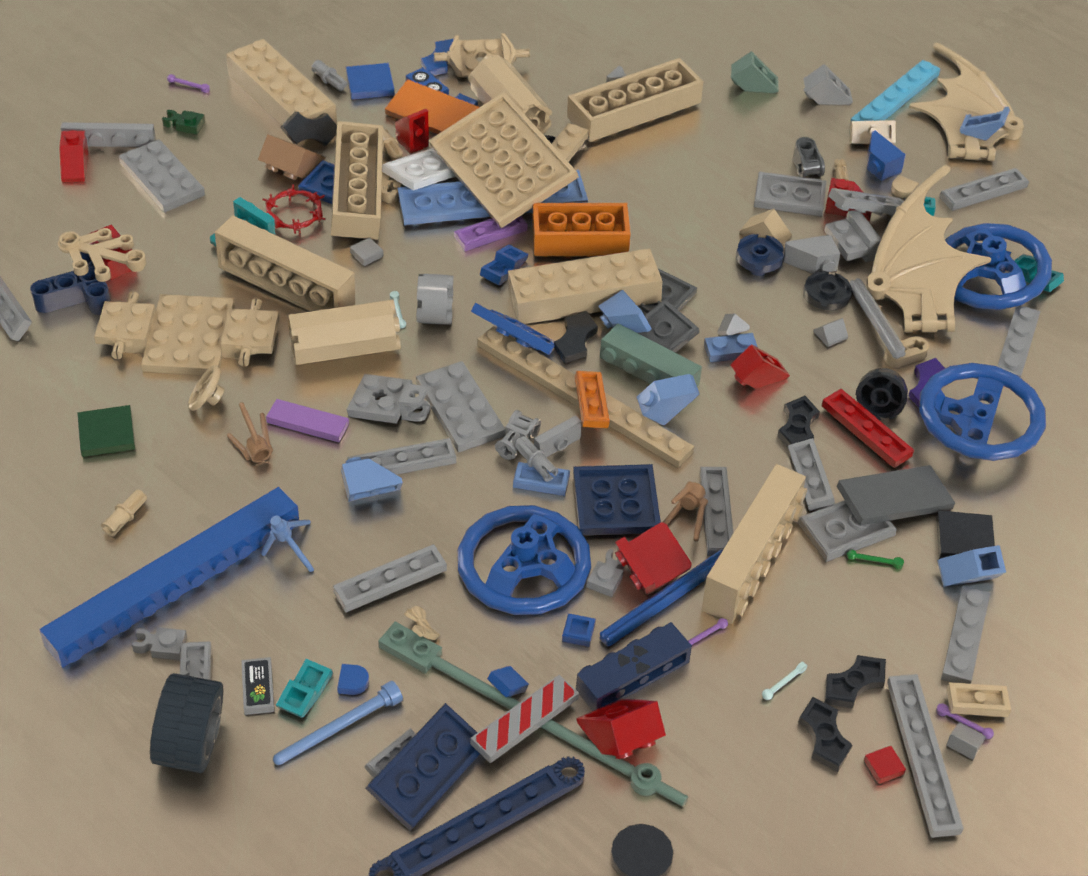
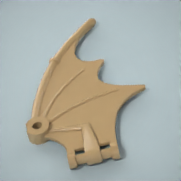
[909,43,1024,161]
[867,165,991,333]

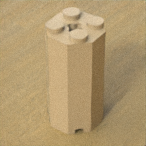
[468,54,552,135]
[287,299,401,365]

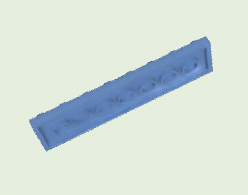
[397,170,588,225]

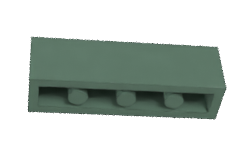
[600,324,702,386]

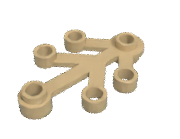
[58,228,146,282]

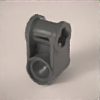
[793,137,825,178]

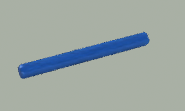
[599,550,723,646]

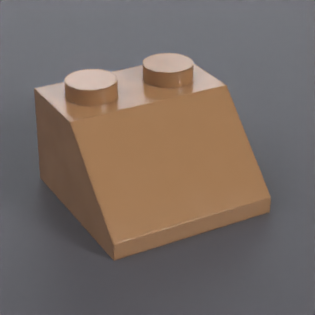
[258,134,326,180]

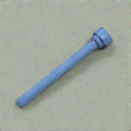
[273,680,403,765]

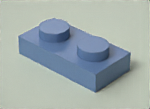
[704,333,758,363]

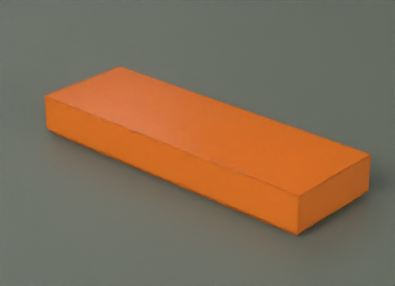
[575,371,610,428]

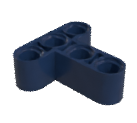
[30,252,111,315]

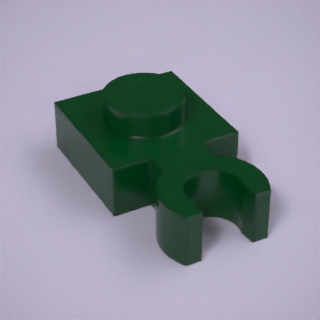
[162,110,205,135]

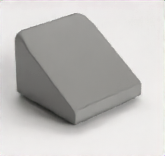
[946,722,986,760]

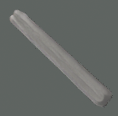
[850,278,906,359]

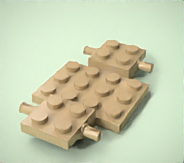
[94,291,279,375]

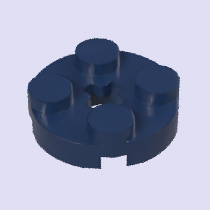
[736,234,784,276]

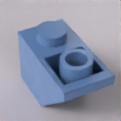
[937,545,1006,587]

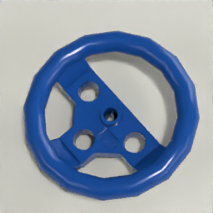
[945,223,1052,310]
[919,363,1046,461]
[457,505,592,615]

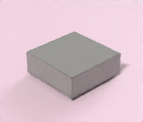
[350,237,384,266]

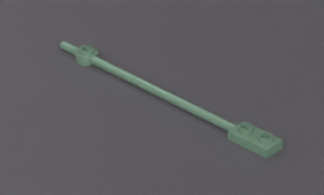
[378,621,689,807]

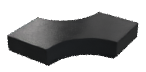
[280,112,337,146]
[554,311,598,363]
[777,395,820,448]
[824,655,886,708]
[798,697,853,772]

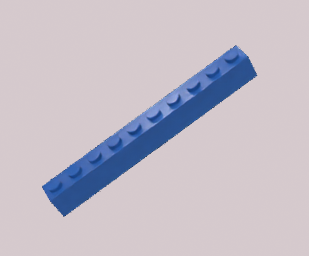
[39,486,299,668]

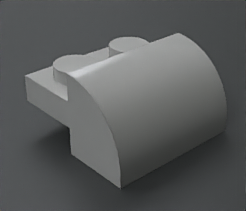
[824,211,881,262]

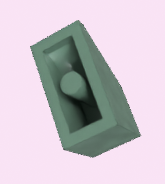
[731,51,779,93]

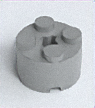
[416,274,454,324]

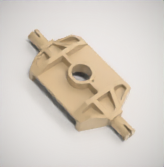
[434,33,530,77]

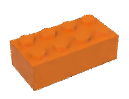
[532,203,631,256]

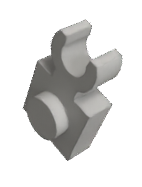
[586,549,625,597]
[132,627,187,660]

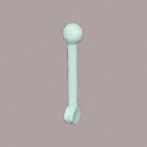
[390,291,406,329]
[762,661,808,700]

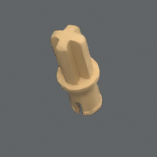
[382,128,404,161]
[101,489,147,537]

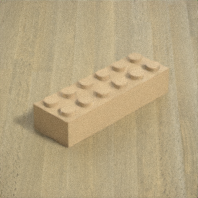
[226,39,337,142]
[567,58,703,142]
[331,121,383,240]
[215,215,355,312]
[508,249,662,324]
[701,464,807,624]

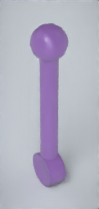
[167,74,210,93]
[688,618,728,645]
[936,703,994,739]

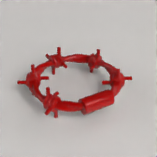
[262,184,326,234]

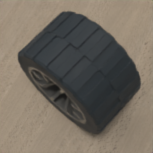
[149,673,224,773]

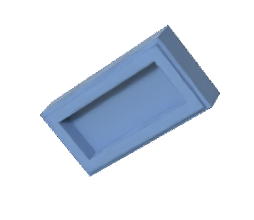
[513,462,570,496]

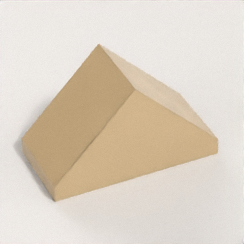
[739,209,792,248]

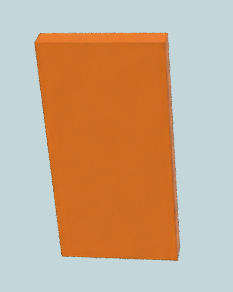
[385,79,480,135]

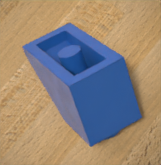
[867,130,906,181]

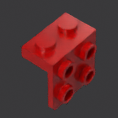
[614,522,692,596]

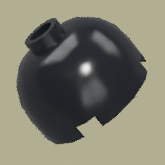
[855,368,908,420]

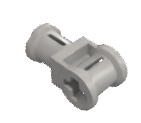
[495,410,541,460]

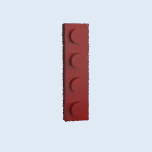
[821,388,914,468]

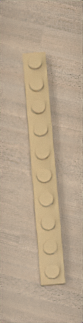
[477,326,695,468]

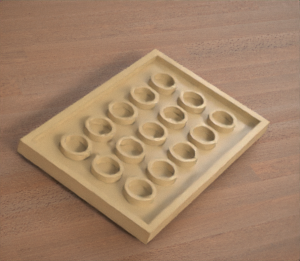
[429,92,579,228]

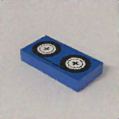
[406,67,449,95]

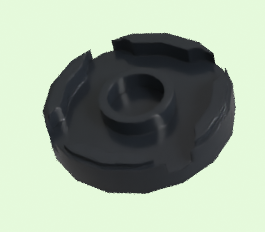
[803,271,852,311]
[611,824,674,876]

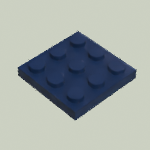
[573,464,661,536]

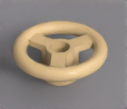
[188,366,224,411]

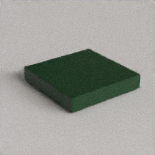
[77,405,135,457]

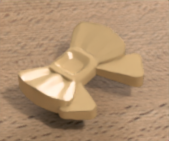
[404,606,440,640]

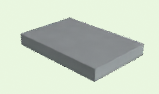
[754,172,827,216]
[798,500,897,562]

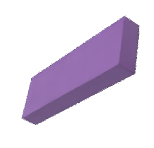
[454,216,528,252]
[266,399,349,442]

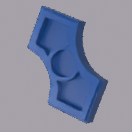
[421,38,454,76]

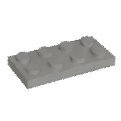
[119,139,205,213]
[416,361,505,453]

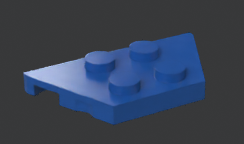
[471,303,554,355]

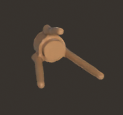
[227,402,273,463]
[663,481,708,541]

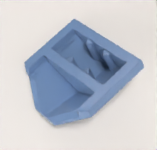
[960,107,1010,141]

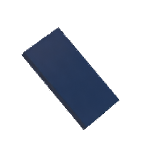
[365,703,480,831]

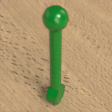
[846,550,904,569]

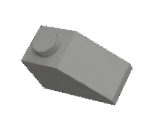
[804,64,853,105]
[783,235,840,274]

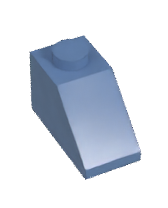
[598,290,652,333]
[637,374,700,425]
[341,457,403,502]

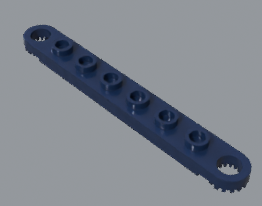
[369,756,585,876]

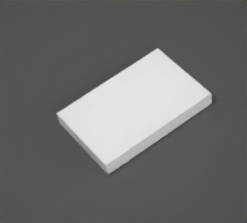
[382,148,456,191]

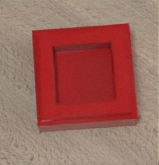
[863,745,906,785]

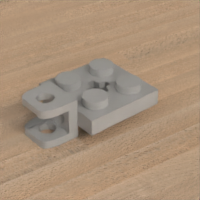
[346,374,431,423]

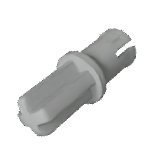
[311,60,347,91]
[515,436,558,482]

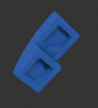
[480,245,528,285]

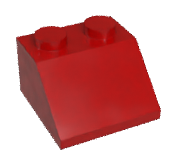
[576,699,666,759]

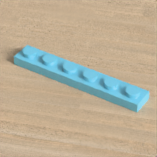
[850,60,941,121]

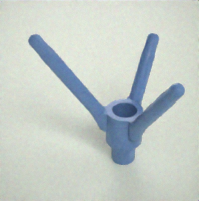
[261,516,314,572]

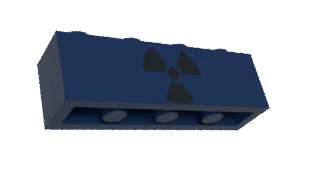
[576,622,692,711]

